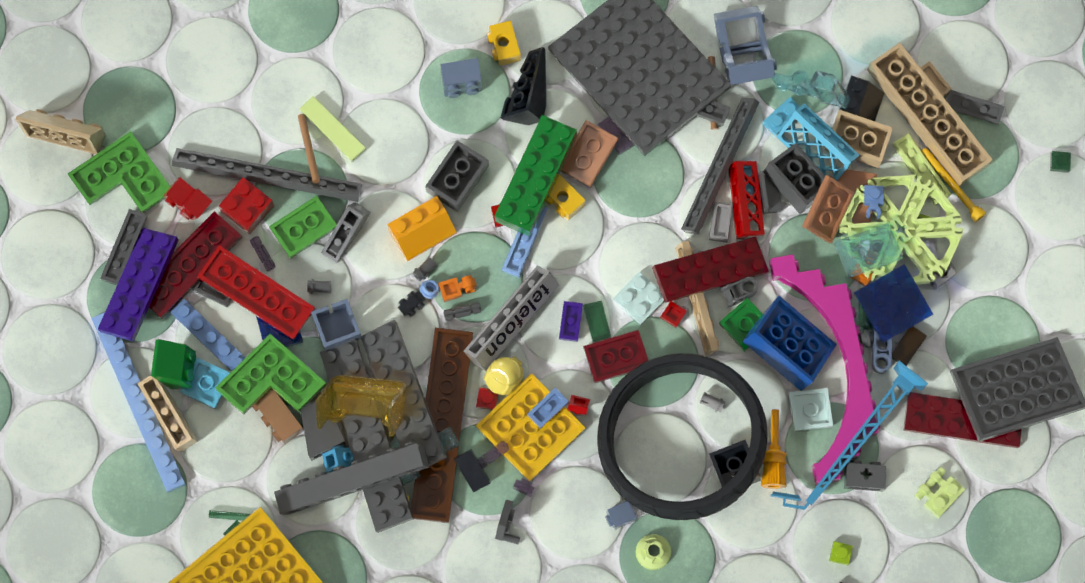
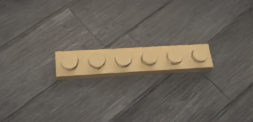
[676,241,719,356]

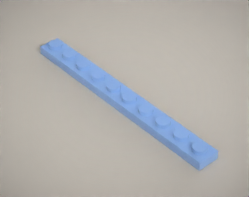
[91,312,186,493]

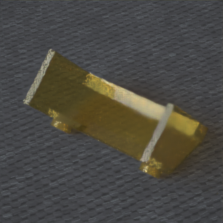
[315,375,407,437]

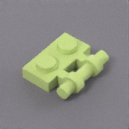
[915,467,965,518]

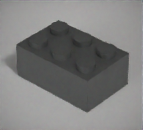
[425,140,489,212]
[763,143,825,214]

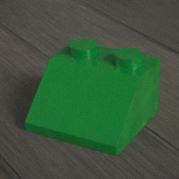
[151,339,196,390]

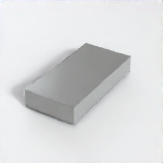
[709,202,733,243]

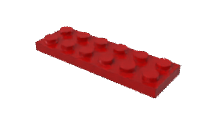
[197,245,315,340]

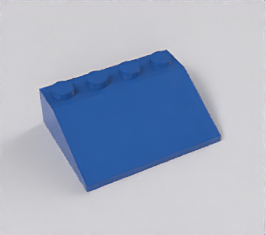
[743,295,837,391]

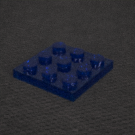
[854,264,934,343]

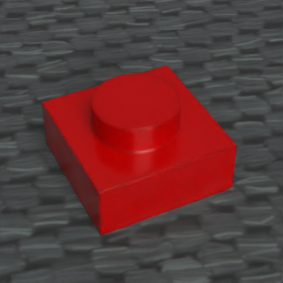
[660,301,687,328]
[476,387,498,410]
[568,395,590,415]

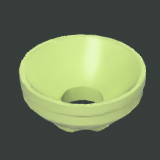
[635,534,671,570]

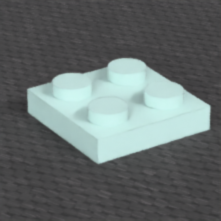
[613,271,664,326]
[789,388,833,432]

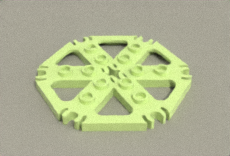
[839,174,963,287]

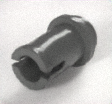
[413,257,437,281]
[307,279,331,294]

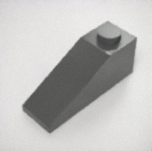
[321,202,371,263]

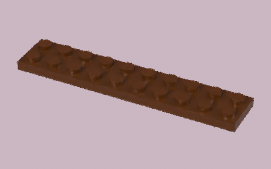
[411,328,473,523]

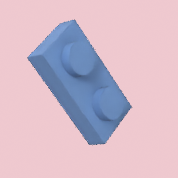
[527,388,569,429]

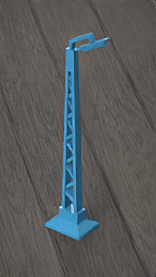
[770,361,928,510]

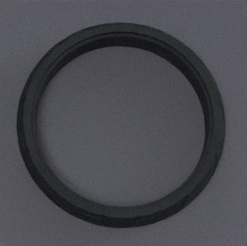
[597,353,768,520]

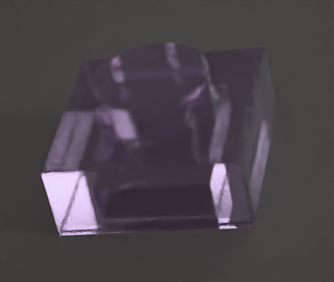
[513,479,534,497]

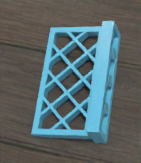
[776,103,859,181]

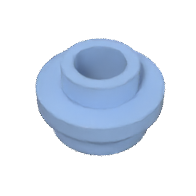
[420,280,439,299]

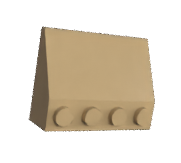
[15,109,105,154]

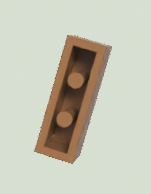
[252,388,304,444]

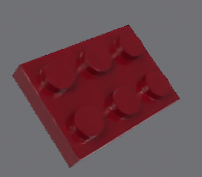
[583,330,649,384]

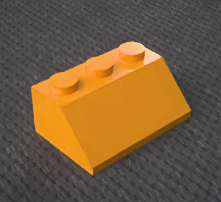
[387,196,457,262]

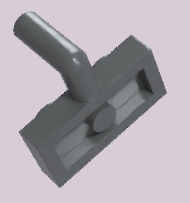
[495,500,520,544]

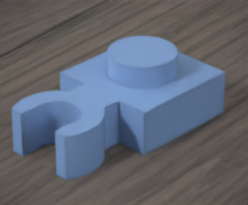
[864,185,884,219]

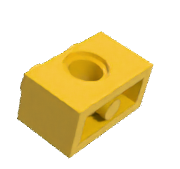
[487,20,521,66]
[547,174,586,220]

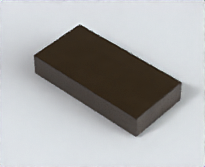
[892,325,927,366]

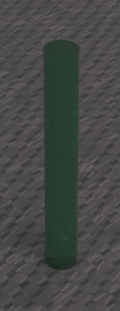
[209,510,250,521]

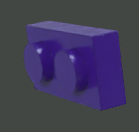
[559,301,583,342]

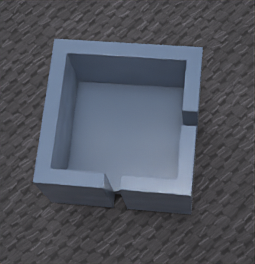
[440,58,482,98]
[311,299,362,351]

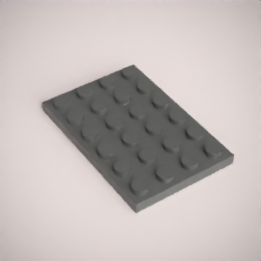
[950,337,1085,442]

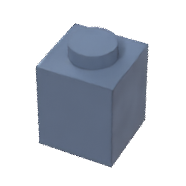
[605,501,637,530]

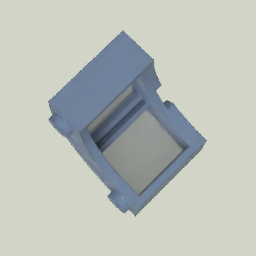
[714,6,777,85]

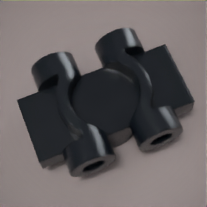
[398,290,426,317]

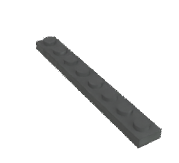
[681,98,760,235]

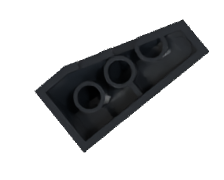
[501,47,546,125]

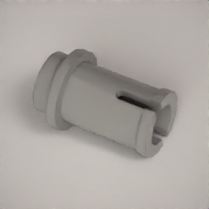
[700,392,725,412]

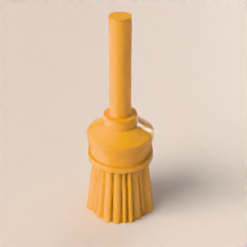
[761,409,787,489]

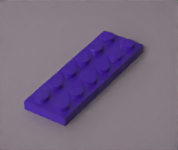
[98,228,179,342]

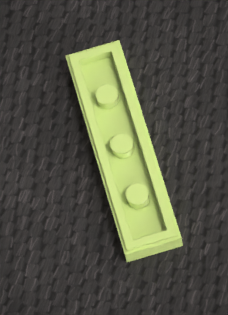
[299,96,366,162]
[892,133,951,206]

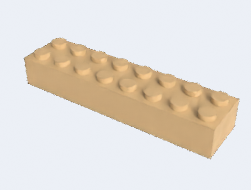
[867,42,993,187]

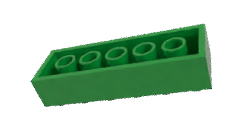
[494,115,577,237]

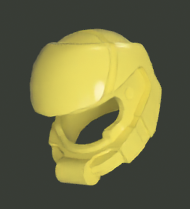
[484,356,524,395]

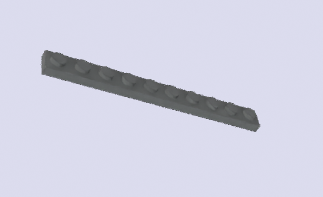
[172,148,362,202]

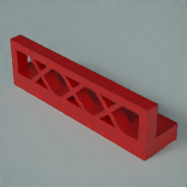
[729,161,765,239]

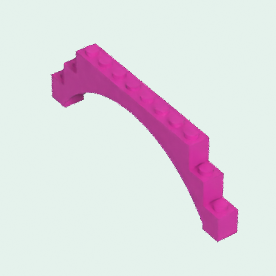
[769,254,880,486]

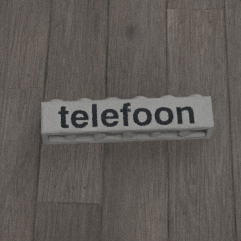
[464,265,559,371]

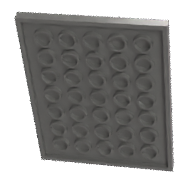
[548,0,731,156]

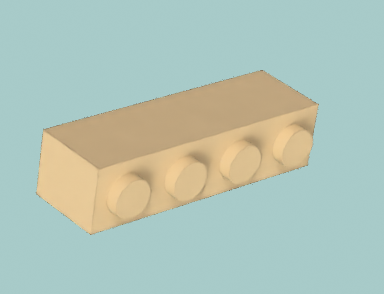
[137,375,198,452]

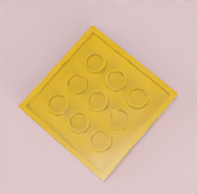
[476,373,585,482]

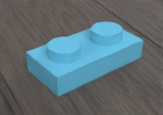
[762,97,800,137]

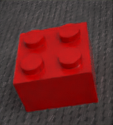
[219,177,274,234]

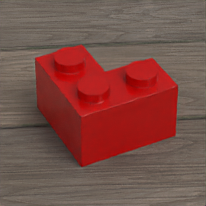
[163,177,212,220]

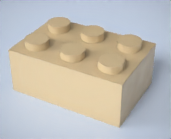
[825,110,893,168]

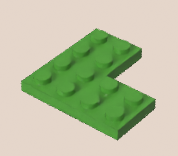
[68,131,170,213]
[215,334,326,415]

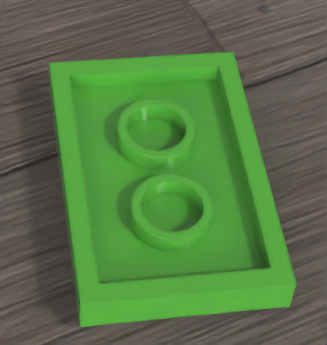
[269,195,337,259]

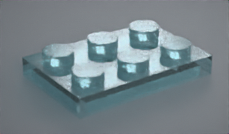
[834,223,903,278]

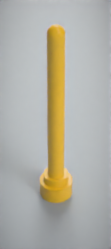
[921,148,986,223]

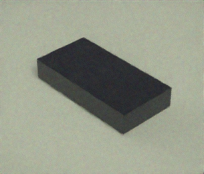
[454,449,491,492]

